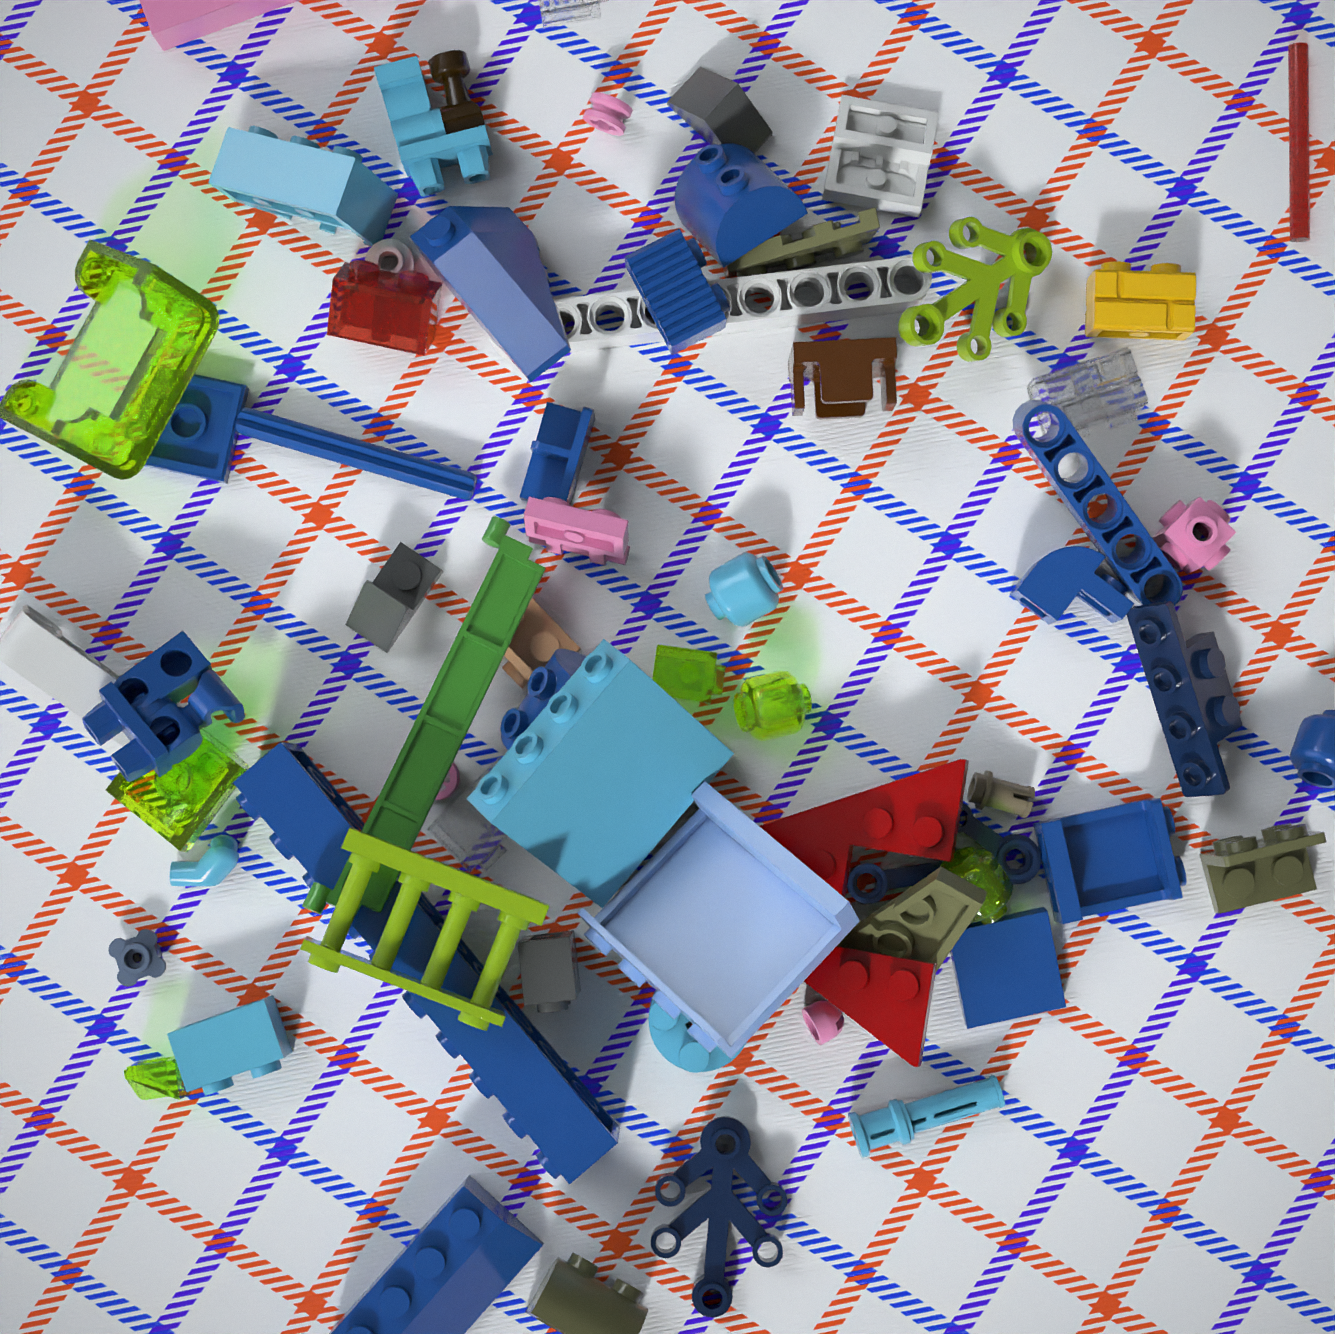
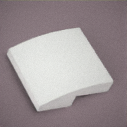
[822,95,939,218]

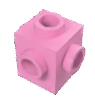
[1153,497,1236,574]

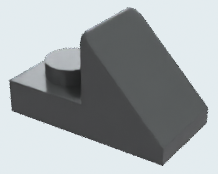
[345,542,444,653]

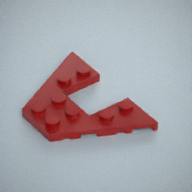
[760,759,969,1067]

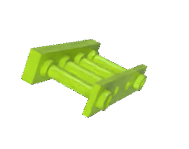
[300,827,549,1031]

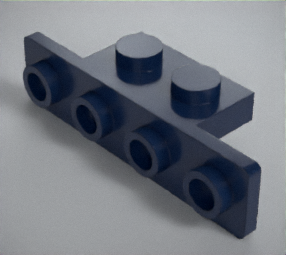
[1126,601,1243,797]

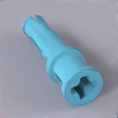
[848,1075,1005,1158]

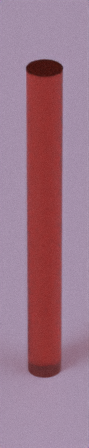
[1288,42,1310,242]

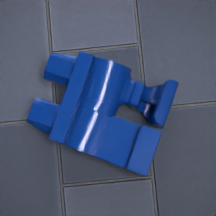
[82,631,245,782]

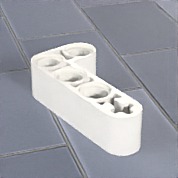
[0,605,130,747]

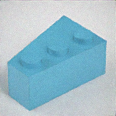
[208,126,398,247]

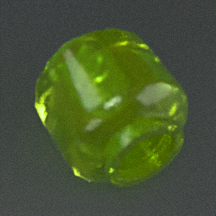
[733,670,812,741]
[940,846,1014,924]

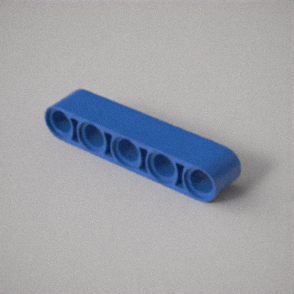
[1012,400,1183,606]

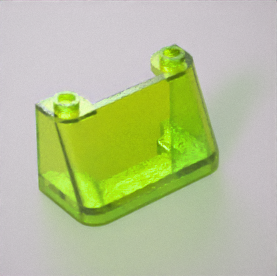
[0,239,219,480]

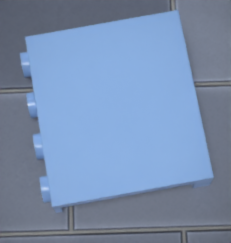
[578,781,860,1059]

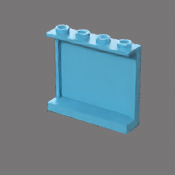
[467,639,734,908]

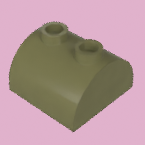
[525,1252,648,1334]

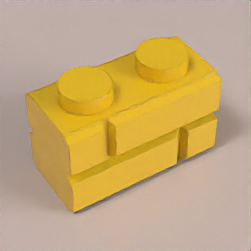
[1085,261,1196,341]

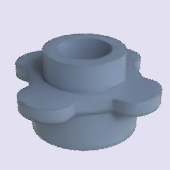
[108,929,166,987]

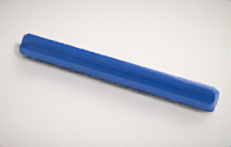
[236,407,477,500]

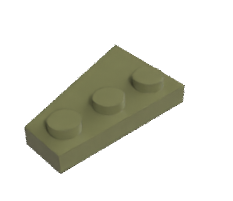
[723,207,880,278]
[837,867,987,972]

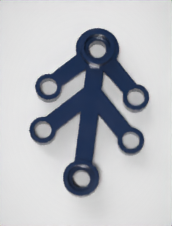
[847,803,1041,920]
[651,1116,787,1318]

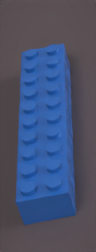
[233,742,620,1185]

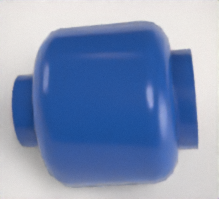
[1290,710,1335,788]

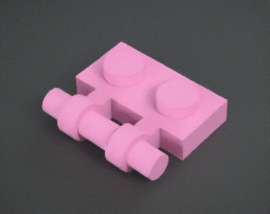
[524,497,630,565]

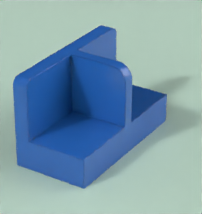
[520,402,596,505]

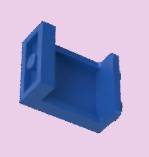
[1033,798,1187,924]

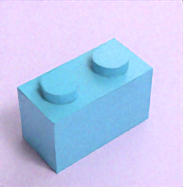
[167,995,293,1096]

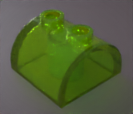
[105,728,250,852]

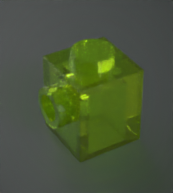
[652,644,726,705]

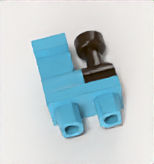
[374,50,493,197]

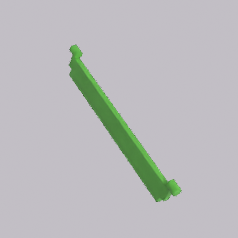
[302,516,546,917]

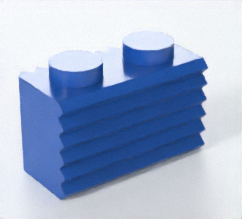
[625,229,730,355]

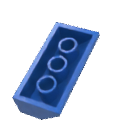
[329,1175,544,1334]

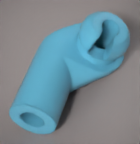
[169,835,239,887]

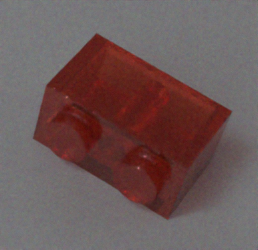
[327,260,442,356]

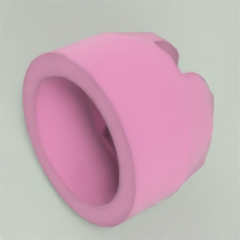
[802,1000,845,1045]

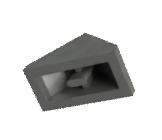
[667,66,773,154]

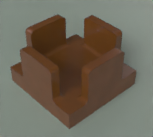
[788,337,897,420]

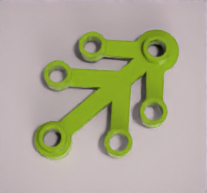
[898,217,1052,362]

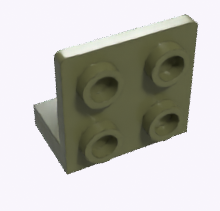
[1199,823,1327,914]

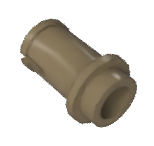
[967,770,1035,818]

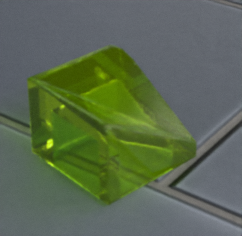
[124,1056,191,1100]

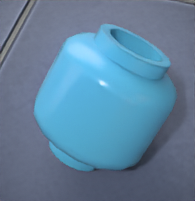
[705,552,783,627]

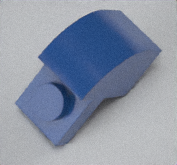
[1009,546,1135,625]

